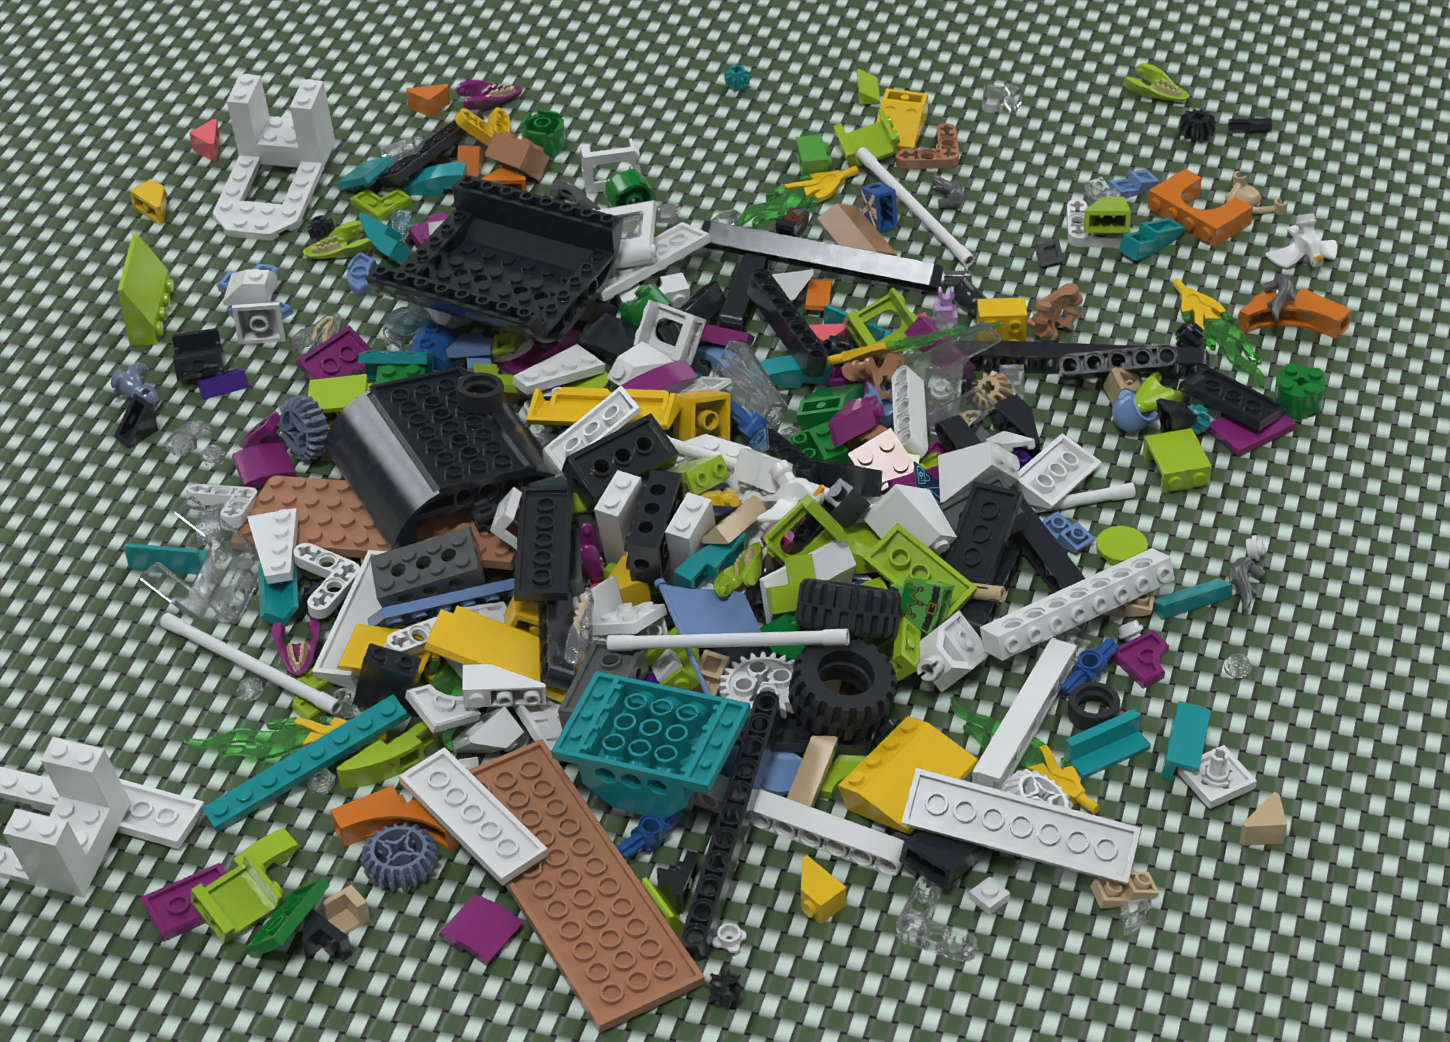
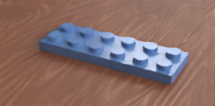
[367,578,515,628]

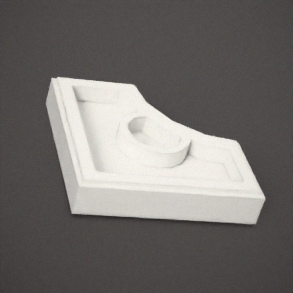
[405,684,481,733]

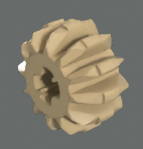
[972,370,1014,412]

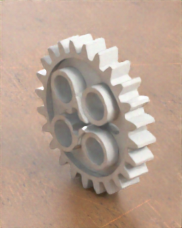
[719,652,795,719]

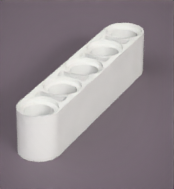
[892,365,928,459]

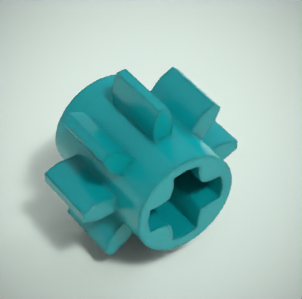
[724,65,750,91]
[1187,404,1210,435]

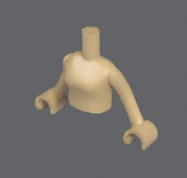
[1225,171,1288,215]

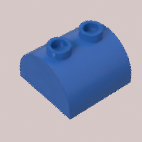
[409,322,459,371]

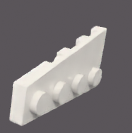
[513,344,605,395]
[247,508,299,584]

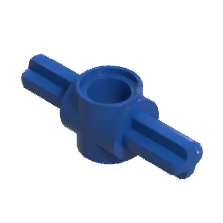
[730,399,770,440]
[1060,638,1119,697]
[616,810,684,859]

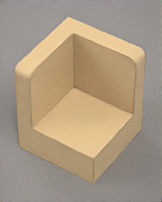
[322,885,370,934]

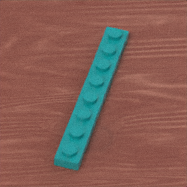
[202,694,409,833]

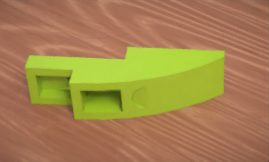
[337,721,439,789]

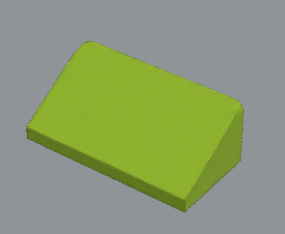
[857,69,880,105]
[641,877,685,934]

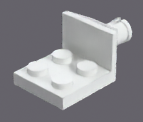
[572,576,667,636]
[917,611,990,693]

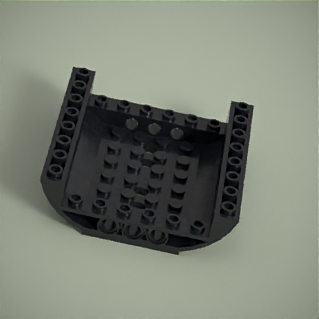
[365,174,624,343]
[324,366,576,550]

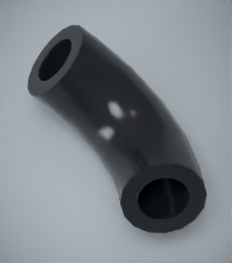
[954,278,988,319]

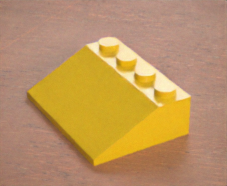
[838,716,978,835]

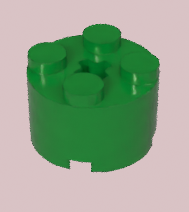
[521,110,566,158]
[605,168,656,222]
[618,283,674,327]
[1274,363,1326,419]

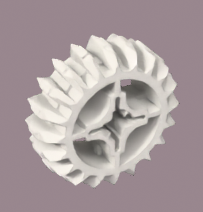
[1001,769,1073,809]

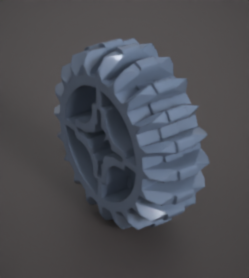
[278,395,330,461]
[361,822,439,892]

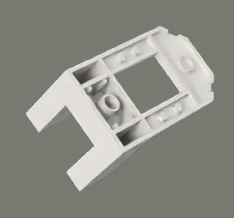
[212,74,335,241]
[594,434,759,586]
[0,737,131,898]

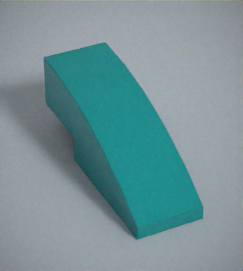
[400,162,467,196]
[359,212,412,265]
[1119,218,1186,261]
[751,355,832,389]
[674,532,747,589]

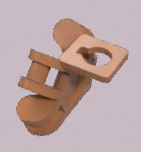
[1027,283,1083,342]
[842,353,905,400]

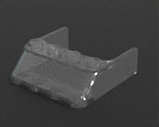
[909,321,1001,432]
[139,496,260,625]

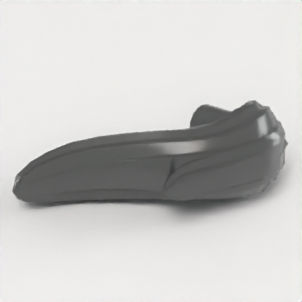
[932,171,964,208]
[549,178,601,210]
[1262,274,1295,321]
[1229,557,1265,613]

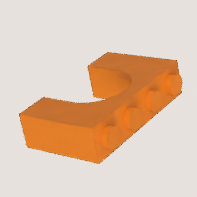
[1147,169,1253,247]

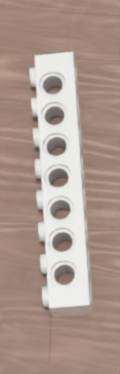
[980,548,1175,661]

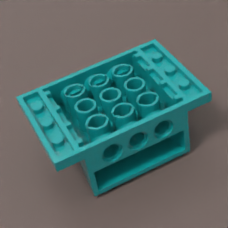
[551,671,751,819]

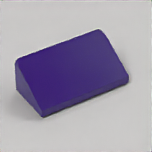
[195,368,248,399]

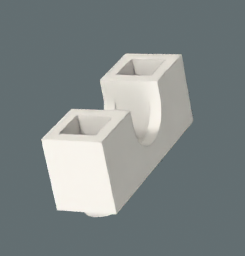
[616,273,690,309]

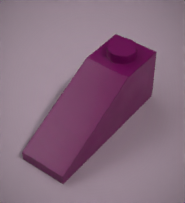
[828,395,884,446]

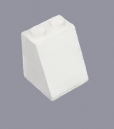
[938,441,1020,504]
[863,484,957,556]

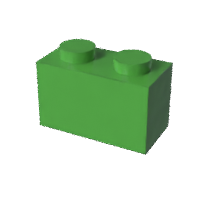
[796,134,832,180]

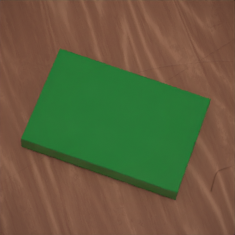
[245,878,330,958]

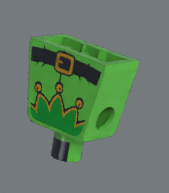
[888,578,955,634]

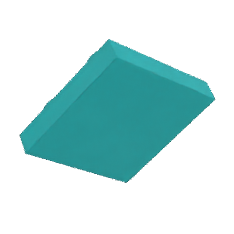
[336,155,394,191]

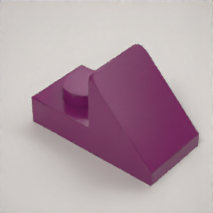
[239,411,283,449]

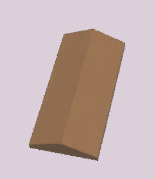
[817,203,897,256]

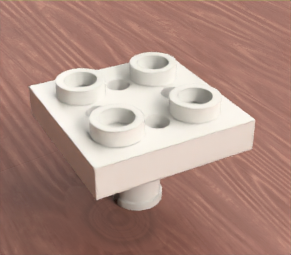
[1177,745,1257,809]

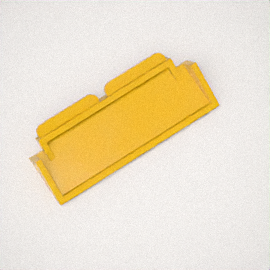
[526,387,681,430]
[424,605,582,702]

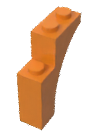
[1238,288,1351,339]
[330,786,460,851]

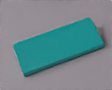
[1153,578,1233,619]

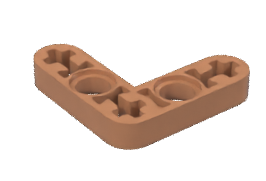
[896,123,959,170]

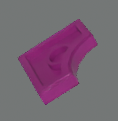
[1111,630,1169,689]

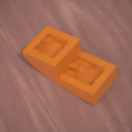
[805,279,833,310]

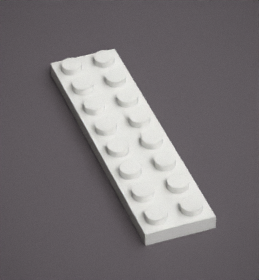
[901,768,1141,885]

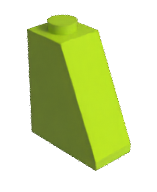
[1084,197,1131,233]

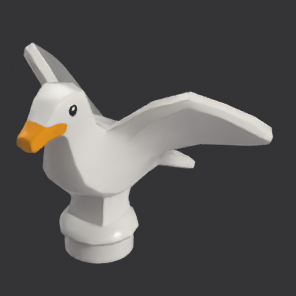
[1266,213,1337,269]
[757,460,825,523]

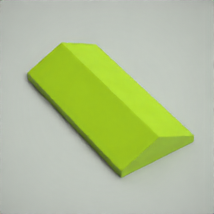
[862,523,977,622]

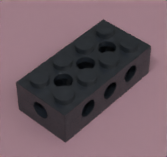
[561,413,679,511]
[624,470,684,584]

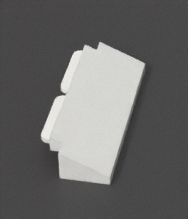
[312,550,406,691]

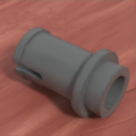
[944,268,972,286]

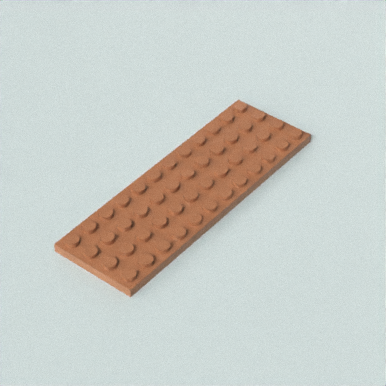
[231,475,520,570]
[468,739,705,1033]

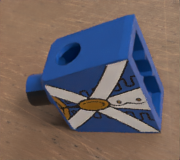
[860,182,898,233]

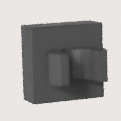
[1035,238,1063,266]

